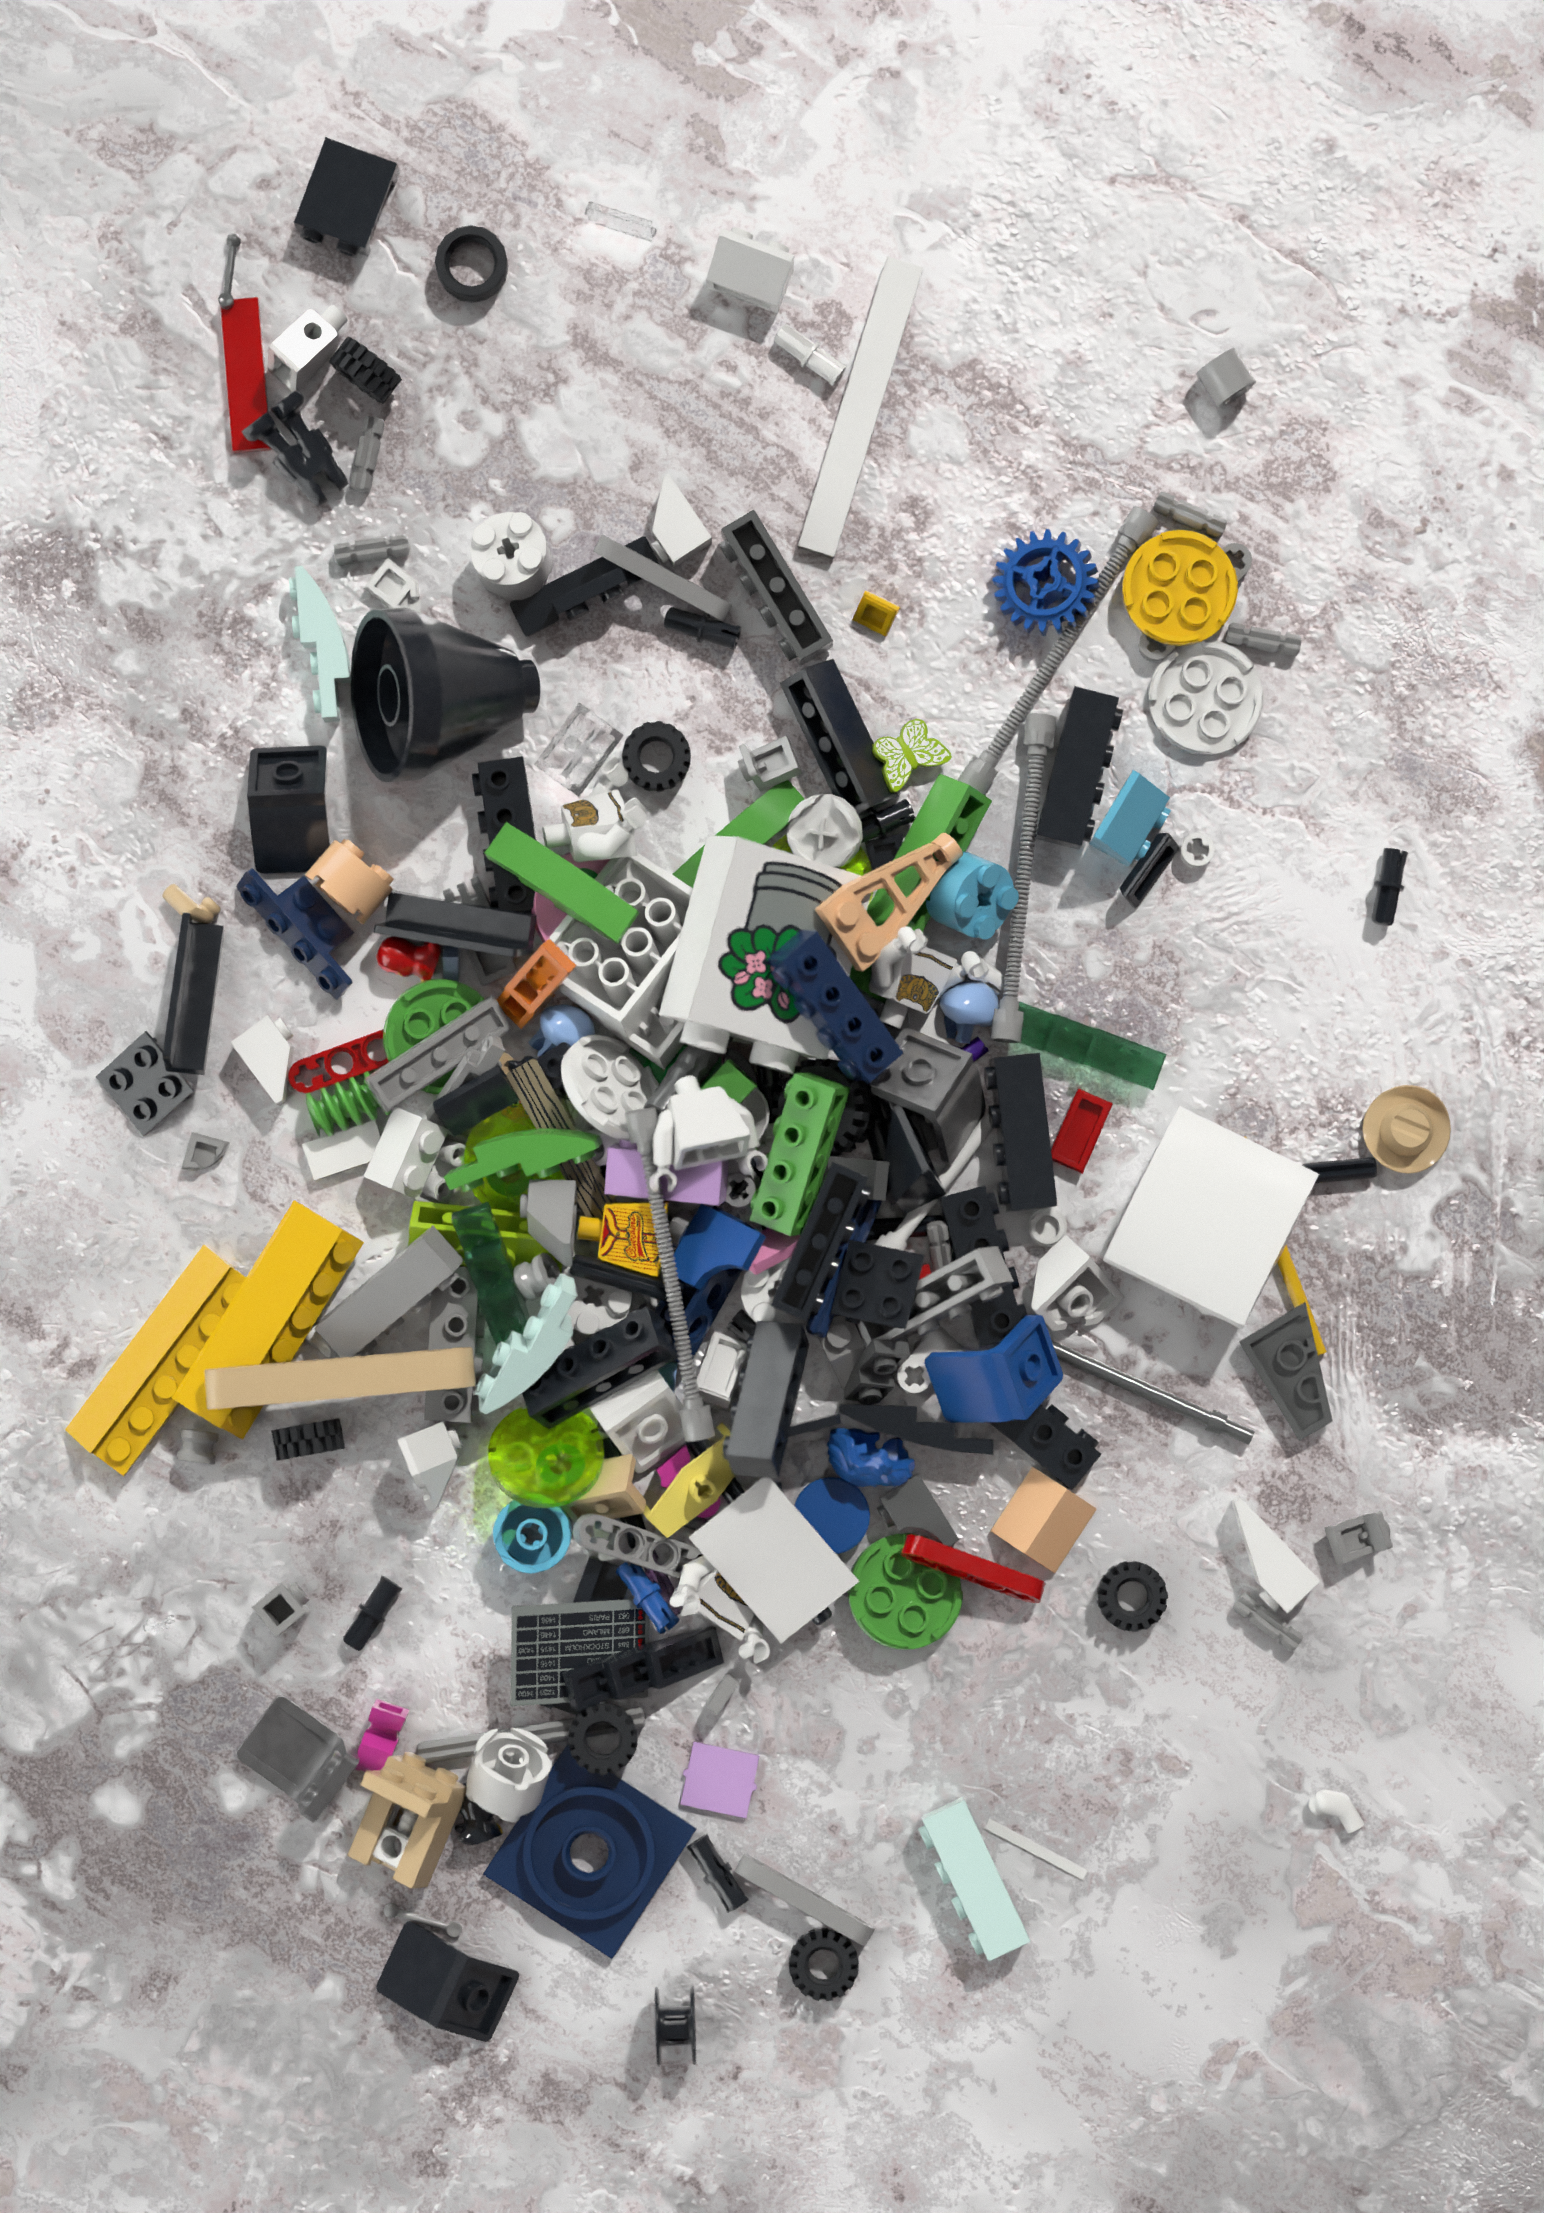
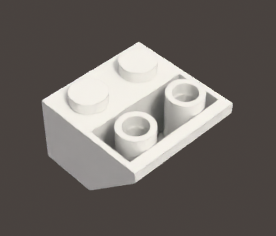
[706,227,794,314]
[363,1107,475,1204]

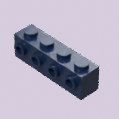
[767,930,904,1083]

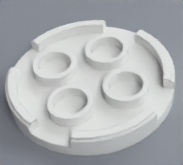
[1148,640,1264,756]
[561,1035,659,1140]

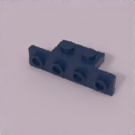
[236,868,354,1000]

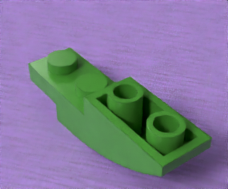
[444,1128,603,1192]

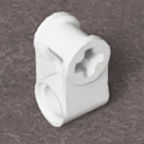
[895,1325,965,1394]

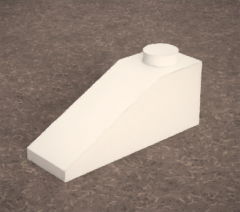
[1231,1496,1320,1613]

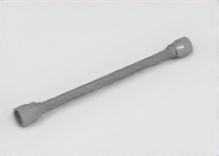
[958,506,1159,795]
[990,713,1057,1043]
[625,1107,715,1442]

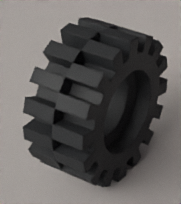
[329,337,402,404]
[271,1418,345,1461]
[1097,1561,1168,1632]
[789,1928,859,2001]

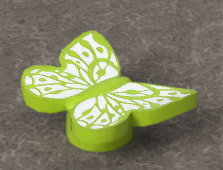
[872,719,952,793]

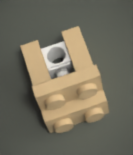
[347,1752,467,1889]

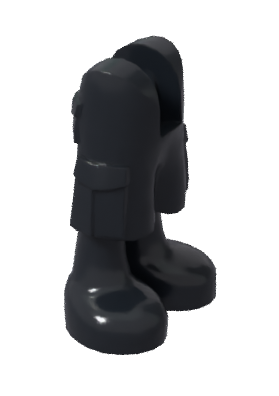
[241,389,349,507]

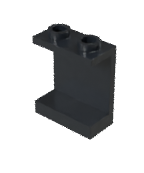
[294,137,400,258]

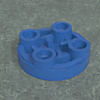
[794,1477,870,1554]

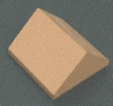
[990,1467,1097,1573]

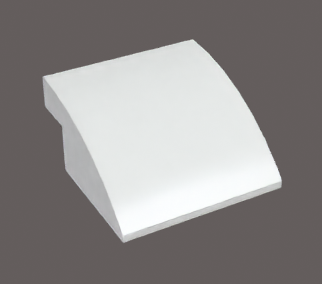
[548,853,693,1070]
[1103,1106,1319,1329]

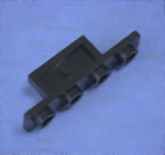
[510,536,660,637]

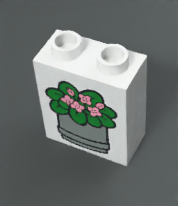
[659,836,871,1074]

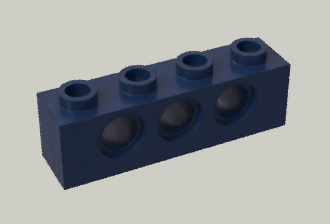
[654,1206,759,1363]

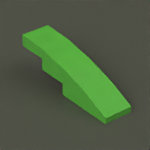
[485,822,639,944]

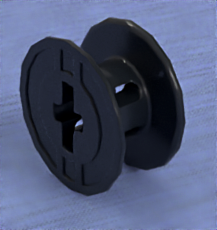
[655,1986,696,2066]

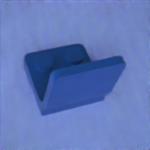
[924,1315,1063,1423]

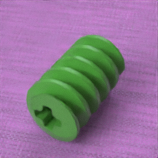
[306,1071,392,1138]

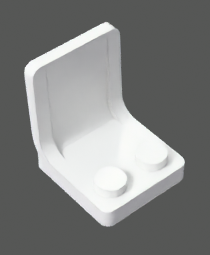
[589,1370,685,1473]

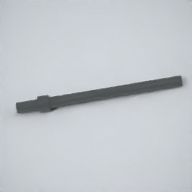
[1052,1340,1255,1445]

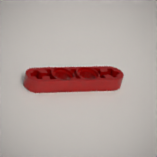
[288,1029,389,1094]
[901,1535,1046,1603]

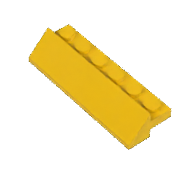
[172,1200,364,1440]
[65,1245,246,1476]

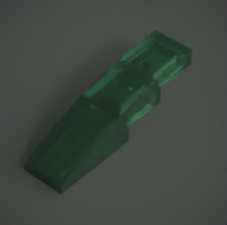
[1018,1001,1167,1090]
[451,1202,530,1347]

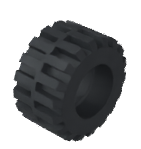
[772,1059,878,1156]

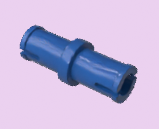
[616,1562,680,1634]

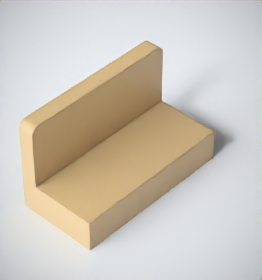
[559,1454,646,1523]

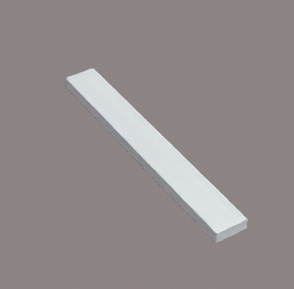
[798,256,923,559]

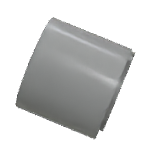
[1196,348,1256,407]

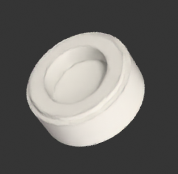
[1028,1208,1067,1247]

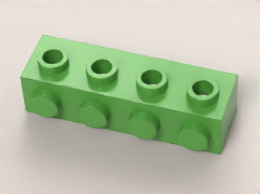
[750,1072,850,1236]

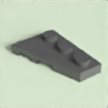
[1239,1301,1333,1441]

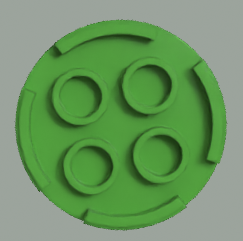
[383,979,485,1094]
[847,1533,963,1650]

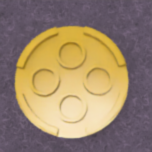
[1122,530,1238,646]

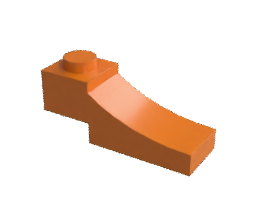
[497,938,576,1029]

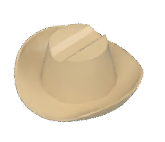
[1363,1085,1451,1173]

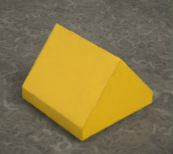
[852,590,901,637]

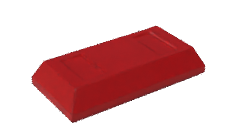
[1051,1088,1113,1174]

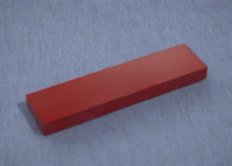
[221,297,272,453]

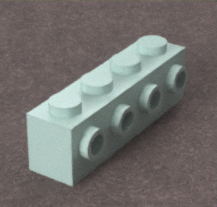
[918,1797,1031,1962]

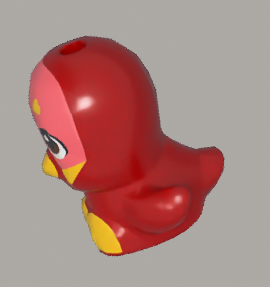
[376,936,442,982]

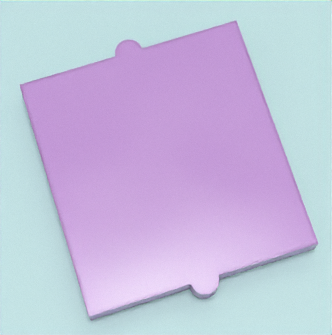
[680,1741,760,1818]

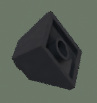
[883,1105,946,1214]

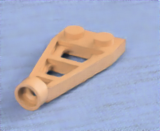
[814,833,963,971]

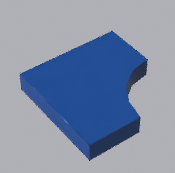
[673,1204,766,1290]

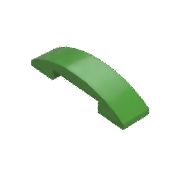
[672,780,805,888]

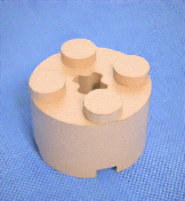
[305,839,394,925]

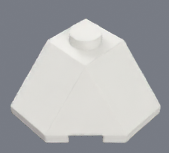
[1031,1235,1125,1331]
[397,1421,463,1511]

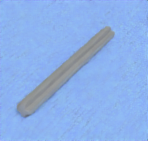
[417,1707,645,1764]

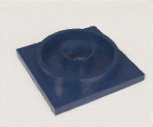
[483,1743,697,1959]

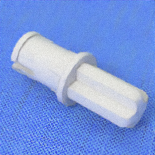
[774,324,847,386]

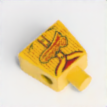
[577,1201,669,1276]

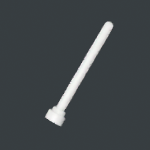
[874,1113,994,1251]

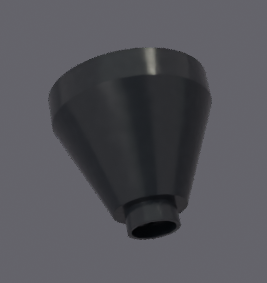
[351,608,540,782]

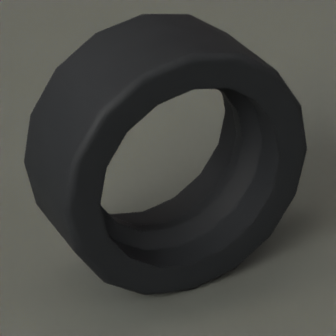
[435,225,509,303]

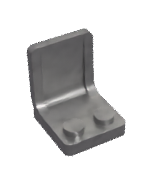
[870,1028,986,1164]
[237,1695,360,1823]

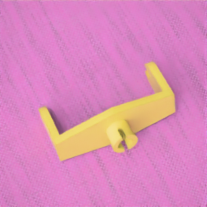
[643,1422,735,1538]

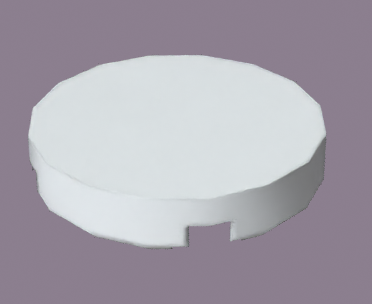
[787,794,863,868]

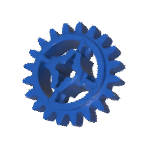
[992,529,1100,636]

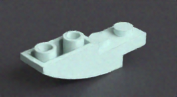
[289,566,351,722]
[475,1273,576,1414]

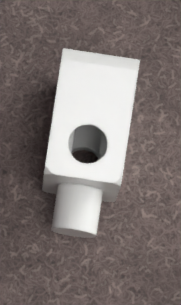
[267,305,348,393]

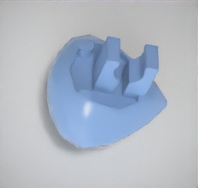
[939,980,1000,1044]
[528,1004,595,1057]

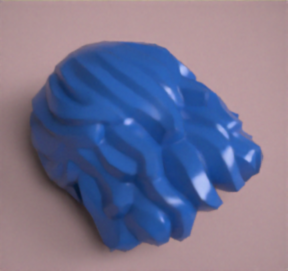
[827,1428,915,1488]

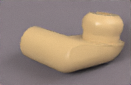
[162,884,221,924]

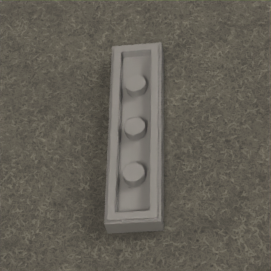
[364,995,513,1112]

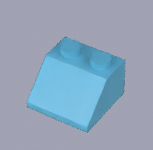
[1089,770,1171,867]

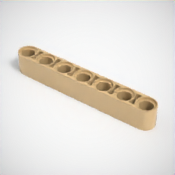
[204,1347,476,1409]

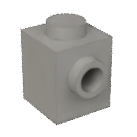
[251,1580,310,1637]

